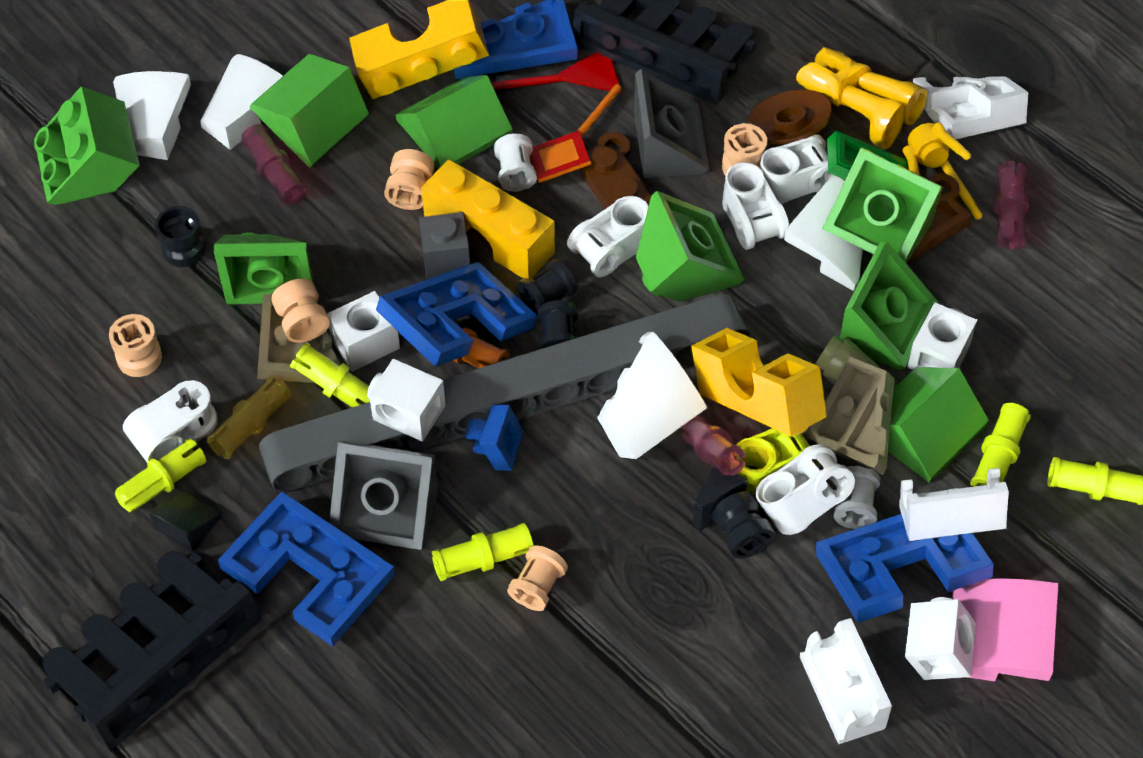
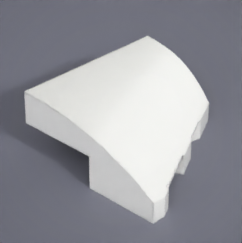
[200,54,283,150]
[113,71,191,160]
[913,77,1028,139]
[784,175,863,291]
[597,332,707,459]

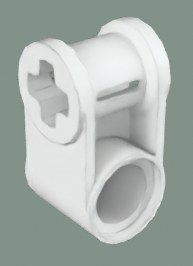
[760,134,832,204]
[722,162,789,250]
[567,196,648,278]
[123,380,218,462]
[756,444,855,535]

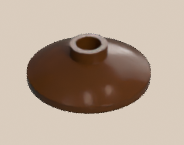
[747,89,832,145]

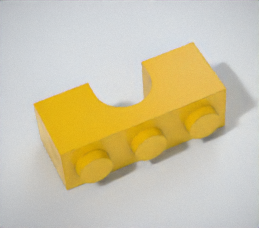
[349,0,489,99]
[421,159,555,280]
[691,328,827,437]

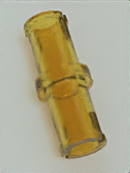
[207,376,291,459]

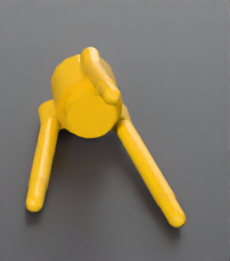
[902,122,982,220]

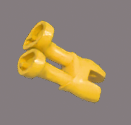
[796,47,928,150]

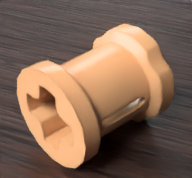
[507,545,568,611]

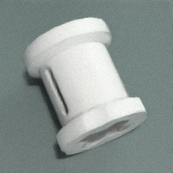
[494,134,537,192]

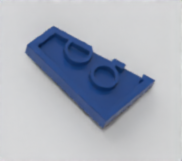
[453,0,577,79]

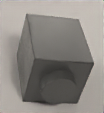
[419,212,470,280]

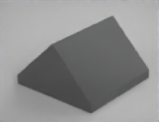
[634,69,709,178]
[329,440,438,550]

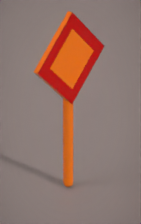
[530,84,622,183]

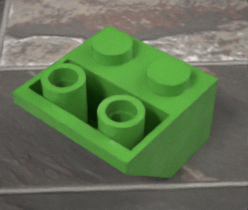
[34,86,140,205]

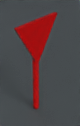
[491,52,622,94]

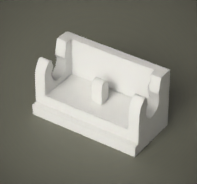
[899,468,1009,541]
[800,618,892,744]

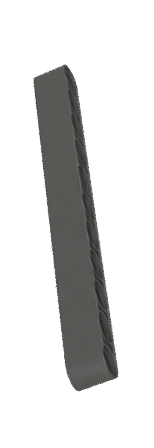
[259,294,751,492]

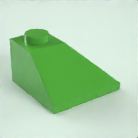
[636,191,745,302]
[214,233,314,304]

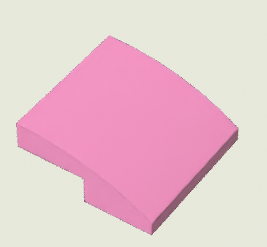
[952,579,1058,682]

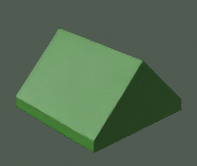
[249,53,369,168]
[395,75,513,169]
[822,148,943,263]
[840,241,938,370]
[888,367,989,483]

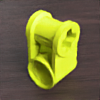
[730,428,821,497]

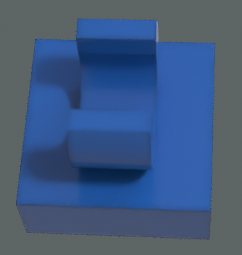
[465,405,524,471]

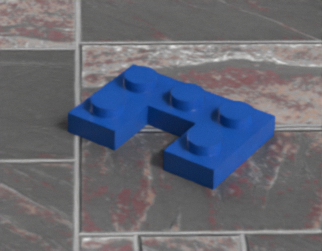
[376,262,537,367]
[218,491,395,647]
[816,514,994,623]

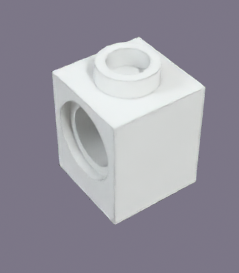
[327,291,400,372]
[907,303,977,370]
[368,359,446,442]
[905,597,976,680]

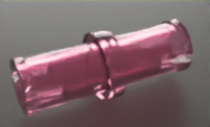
[241,124,306,205]
[994,161,1030,249]
[682,416,746,475]

